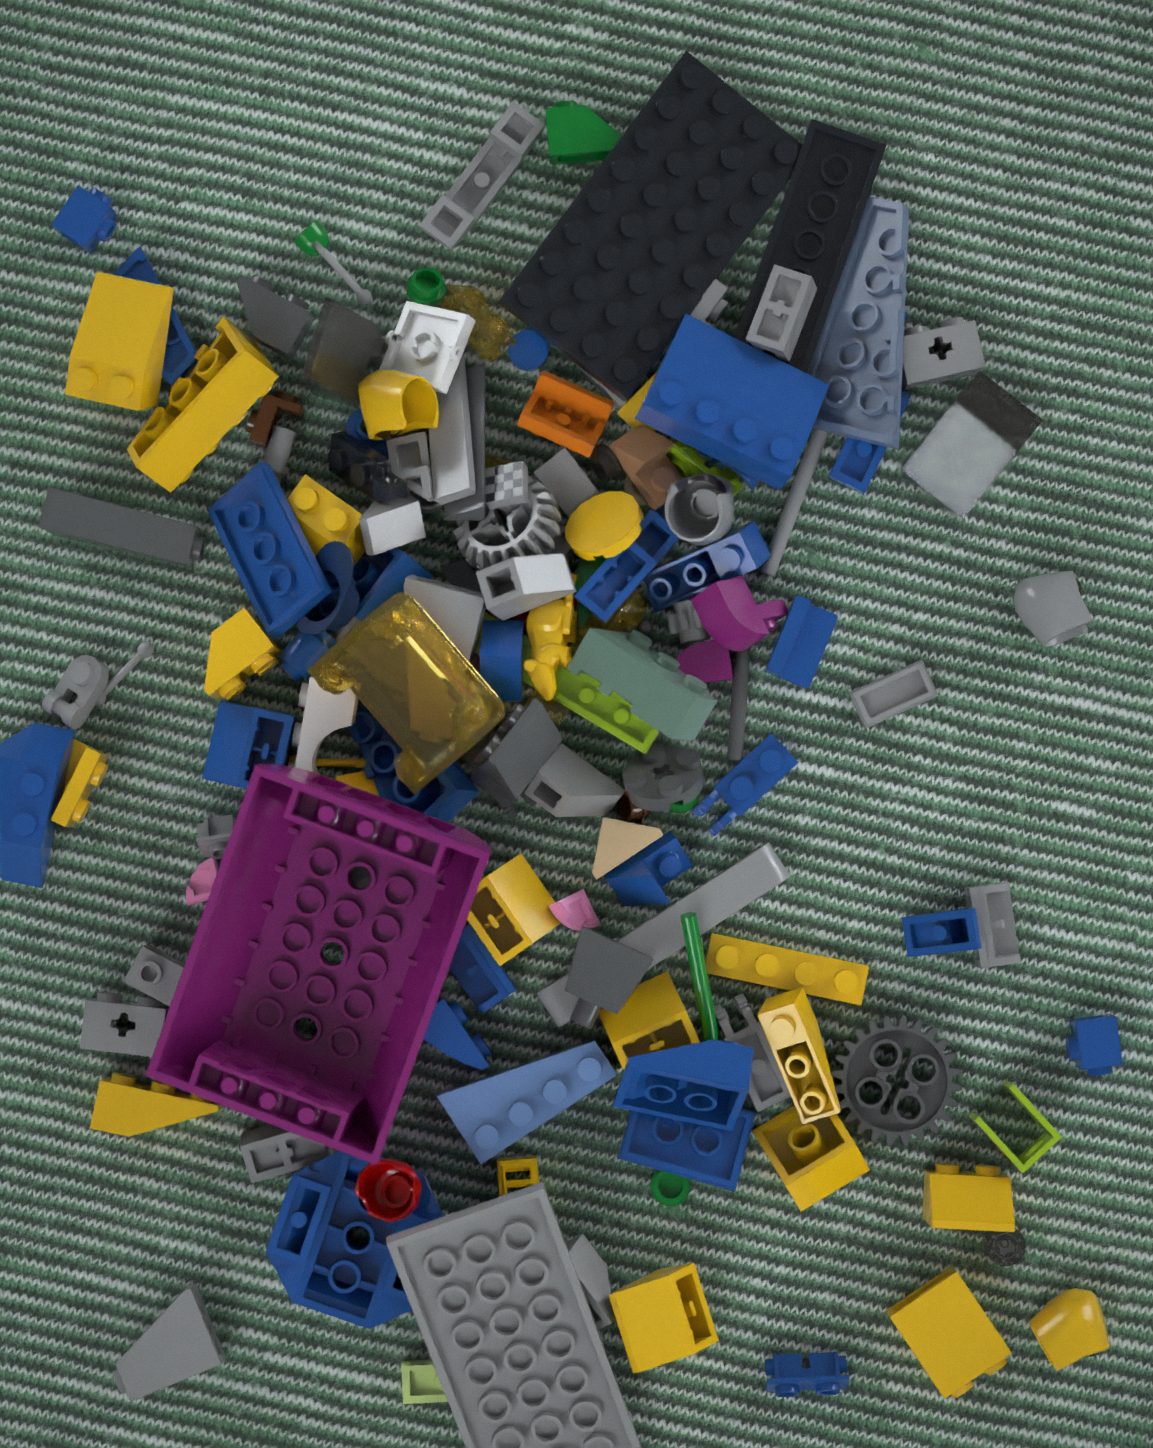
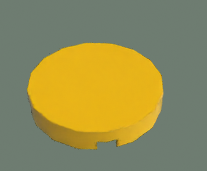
[565,491,644,560]

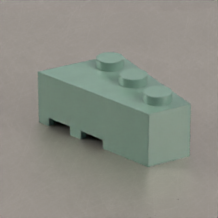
[566,628,718,741]

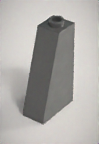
[39,487,206,569]

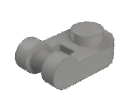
[42,655,109,729]

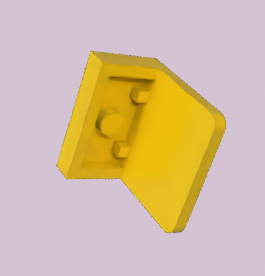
[41,723,109,828]

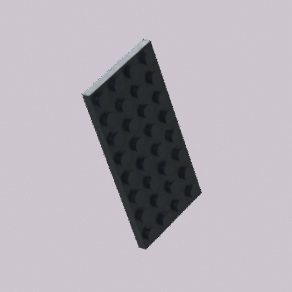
[497,51,809,402]

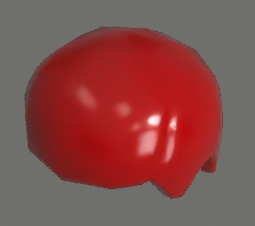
[355,1158,421,1223]

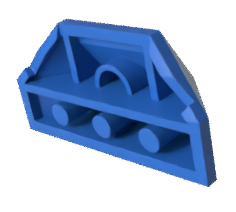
[0,722,76,888]

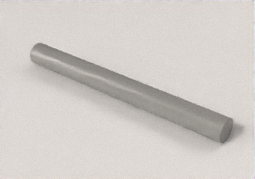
[759,429,829,577]

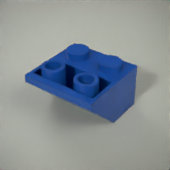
[202,701,299,789]

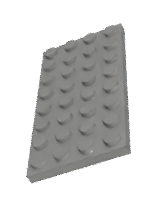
[386,1182,642,1448]

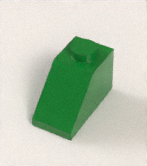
[546,101,621,165]

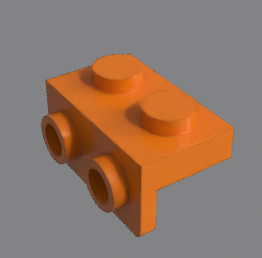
[517,371,614,458]

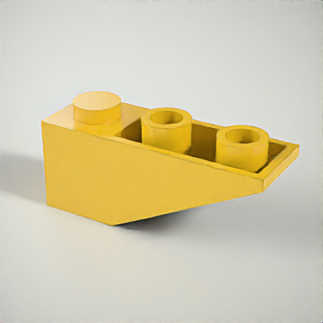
[757,987,841,1124]
[90,1072,223,1137]

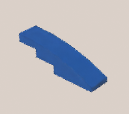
[574,506,679,623]

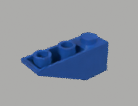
[641,521,771,613]

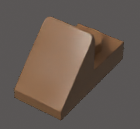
[608,425,682,511]

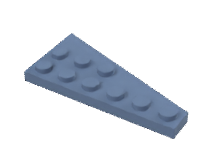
[807,196,909,450]

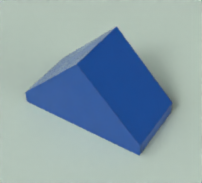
[479,620,524,702]

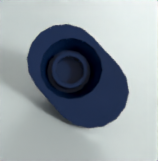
[296,541,360,635]

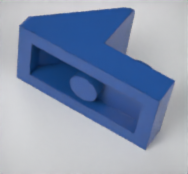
[604,831,693,906]
[902,908,982,957]

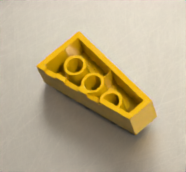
[127,316,279,493]

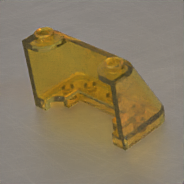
[307,592,505,794]

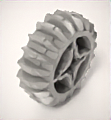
[454,476,562,570]

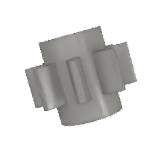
[667,600,710,644]

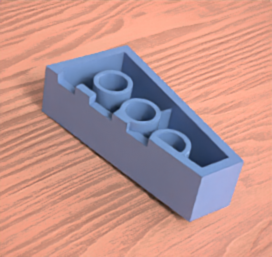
[437,1038,617,1164]

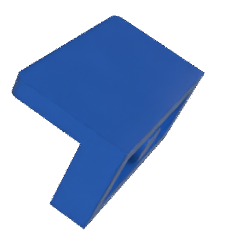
[764,595,838,689]

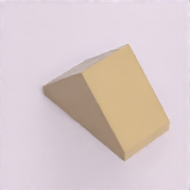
[592,817,663,880]

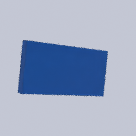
[207,461,332,639]

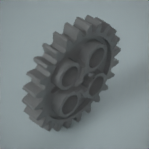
[830,1014,962,1147]

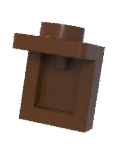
[246,391,305,449]

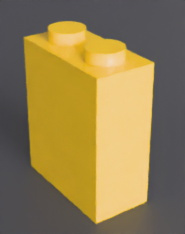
[886,1266,1012,1399]

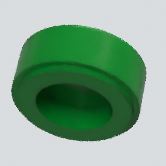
[650,1170,691,1206]

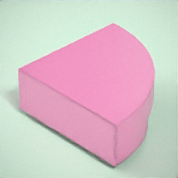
[186,858,219,906]
[548,889,601,931]

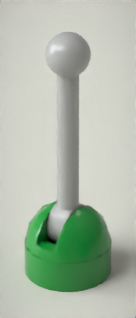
[294,220,372,305]

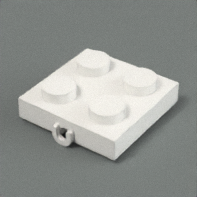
[379,301,476,394]

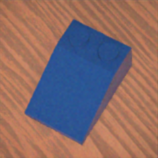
[613,1040,754,1131]

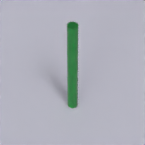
[680,912,720,1042]

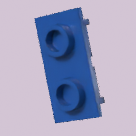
[765,1352,849,1397]

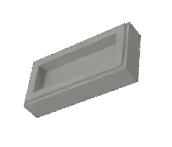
[848,660,939,729]

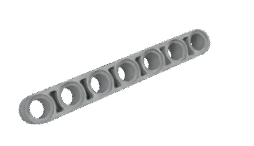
[536,842,790,1027]

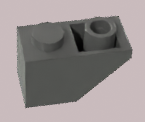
[237,274,314,361]

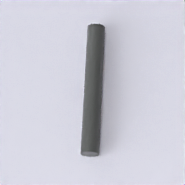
[727,646,751,761]

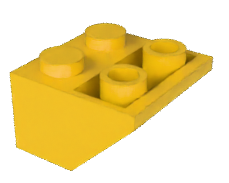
[204,608,282,701]
[467,853,561,966]
[599,971,700,1071]
[608,1263,719,1373]

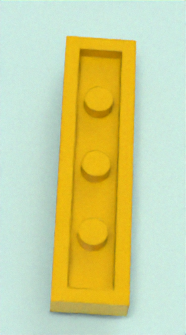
[705,933,869,1005]

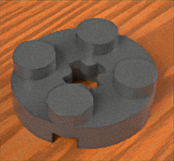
[622,741,704,811]

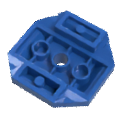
[266,1150,444,1329]

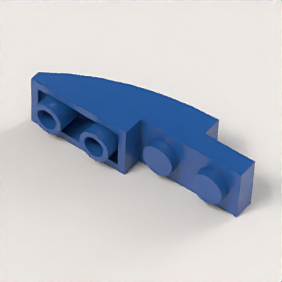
[423,997,492,1070]

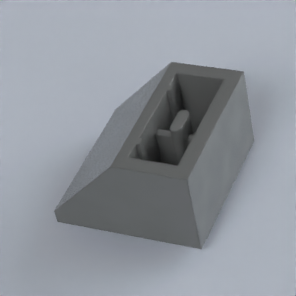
[469,698,563,808]

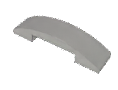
[419,102,545,251]

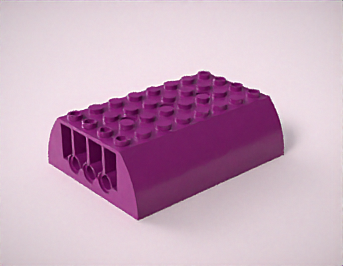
[146,764,491,1165]

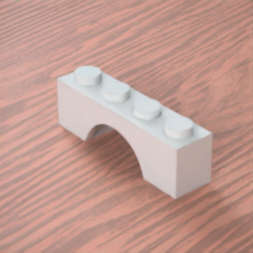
[288,675,362,773]

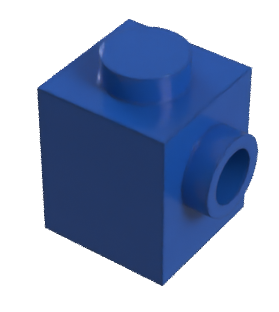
[51,185,117,255]
[1066,1014,1123,1076]

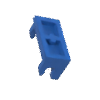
[449,924,517,1014]

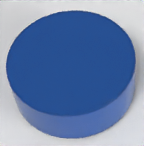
[508,330,548,372]

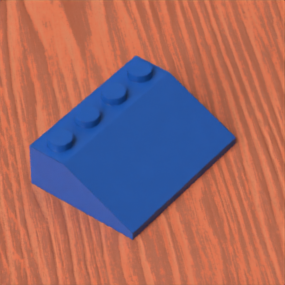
[635,313,829,490]

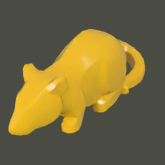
[523,573,578,701]

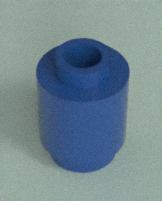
[279,631,338,682]

